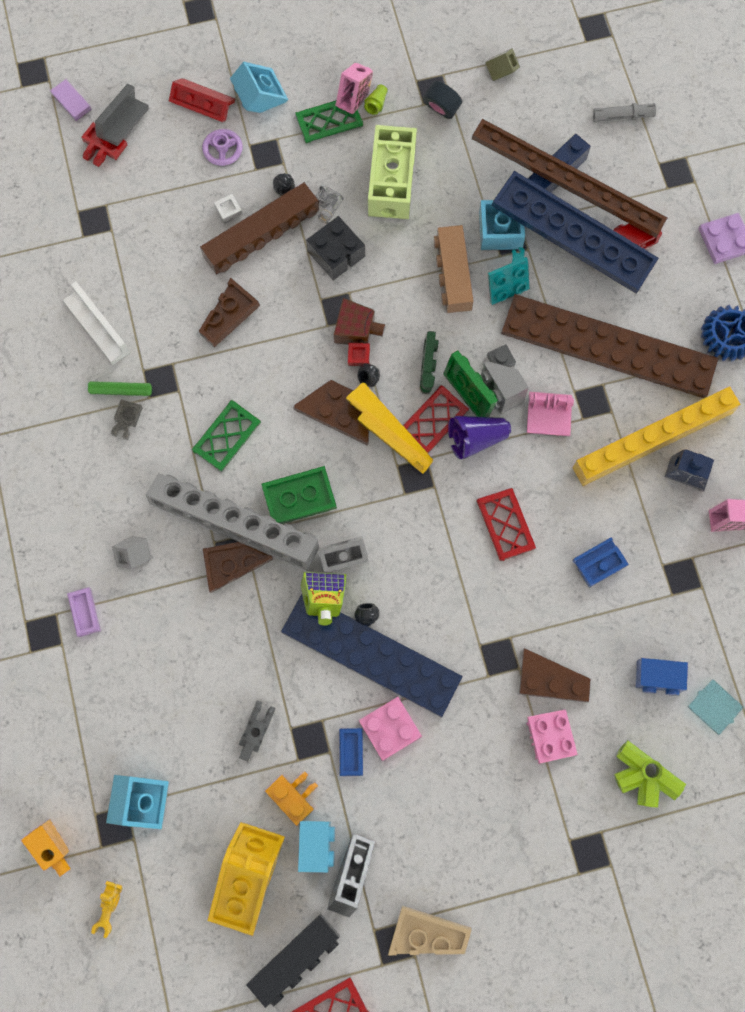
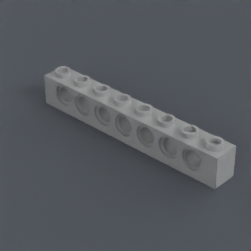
[146,473,319,571]

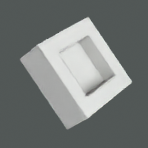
[214,194,242,223]

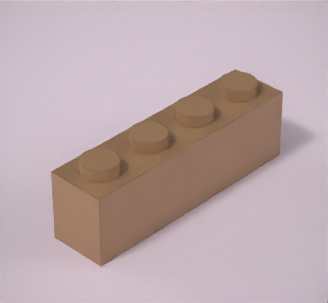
[434,225,474,313]

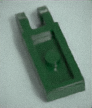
[419,331,439,394]

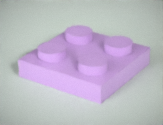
[698,213,745,264]

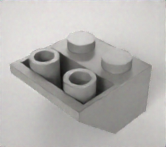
[481,361,529,414]

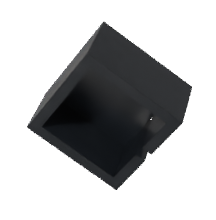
[306,216,365,281]

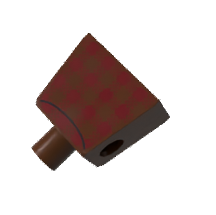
[333,298,385,344]

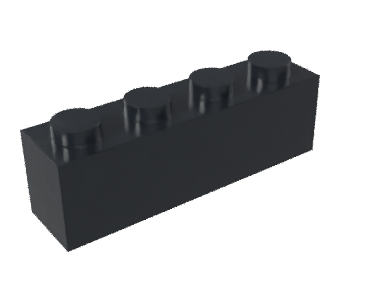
[246,913,340,1008]

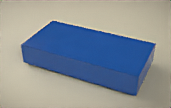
[339,728,363,776]

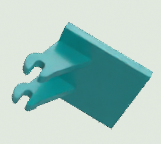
[488,247,530,305]

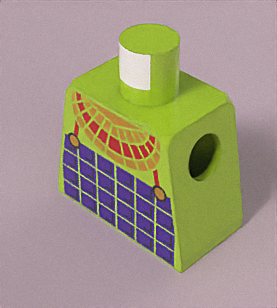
[300,572,346,626]

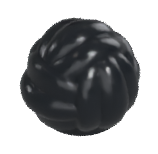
[273,173,295,195]
[357,363,380,387]
[354,603,380,626]

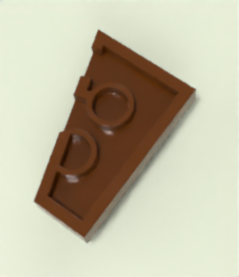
[199,278,260,348]
[203,537,273,593]
[519,648,591,703]

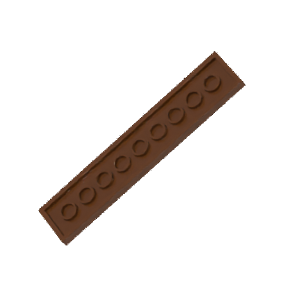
[501,294,719,398]

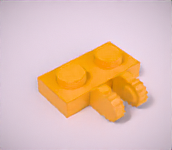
[265,772,318,826]

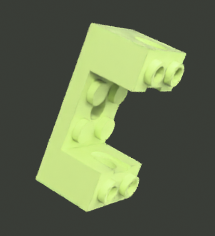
[368,125,417,219]

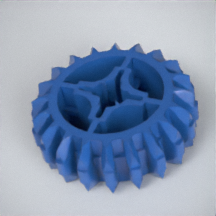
[701,304,745,362]

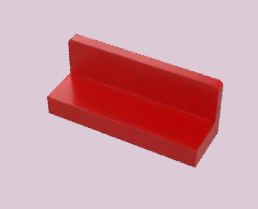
[169,78,236,122]

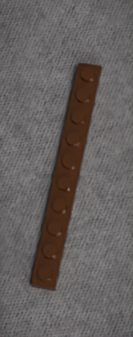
[472,119,668,238]

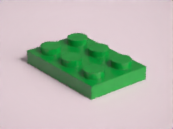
[443,350,498,417]
[261,466,337,524]

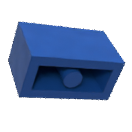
[636,658,688,696]

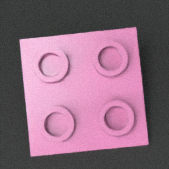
[527,392,574,436]
[526,709,578,764]

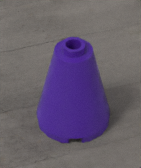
[448,416,511,459]

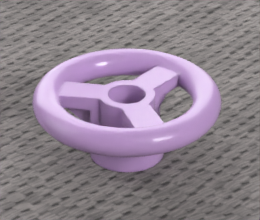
[202,129,243,166]

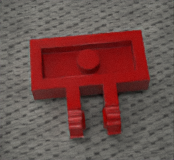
[81,122,128,167]

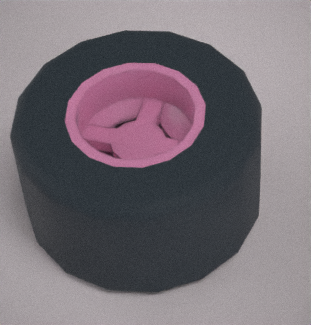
[423,81,463,119]

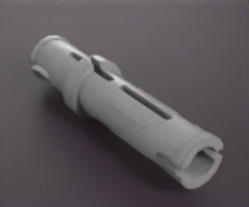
[593,103,656,122]

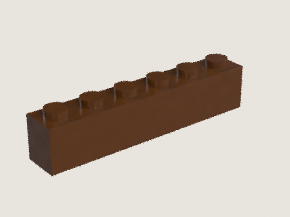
[200,182,319,275]

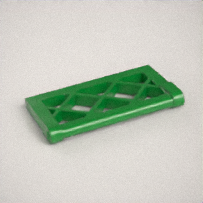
[295,100,363,143]
[191,400,261,472]

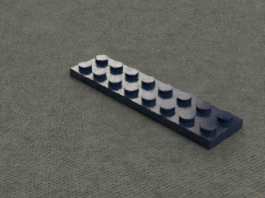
[491,171,659,294]
[281,594,463,718]

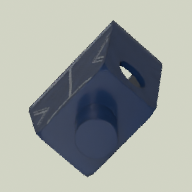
[664,449,714,491]

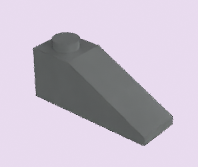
[327,833,375,917]

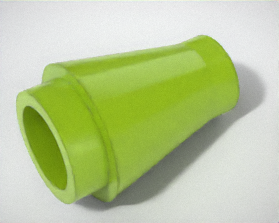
[364,84,388,115]

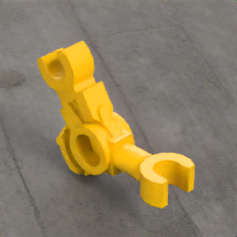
[91,881,123,938]

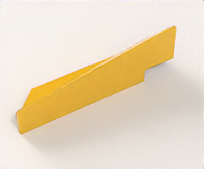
[346,383,433,474]

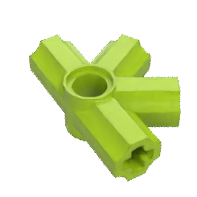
[614,740,686,808]

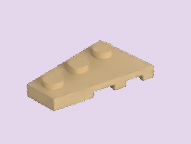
[388,906,472,955]

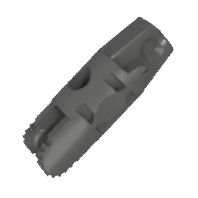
[239,700,276,762]

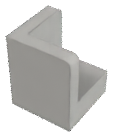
[112,536,151,569]

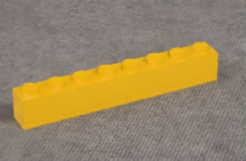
[572,386,741,486]

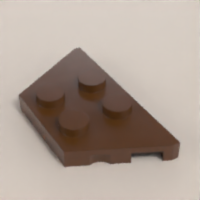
[293,380,369,446]

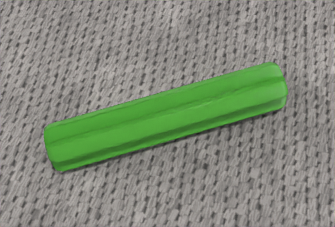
[88,381,152,396]

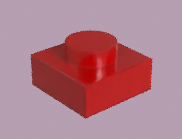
[348,343,370,366]

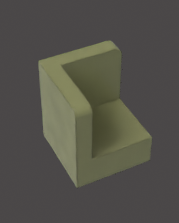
[485,48,520,81]

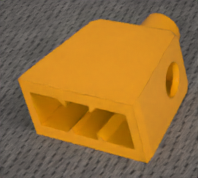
[21,819,71,878]

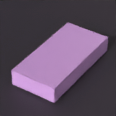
[50,79,92,121]
[67,587,101,637]

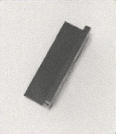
[95,83,149,146]

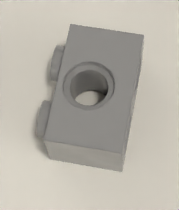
[319,536,368,573]

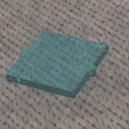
[688,679,744,735]

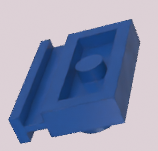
[572,537,629,588]

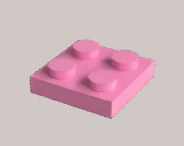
[359,697,422,761]

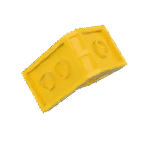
[207,822,285,936]

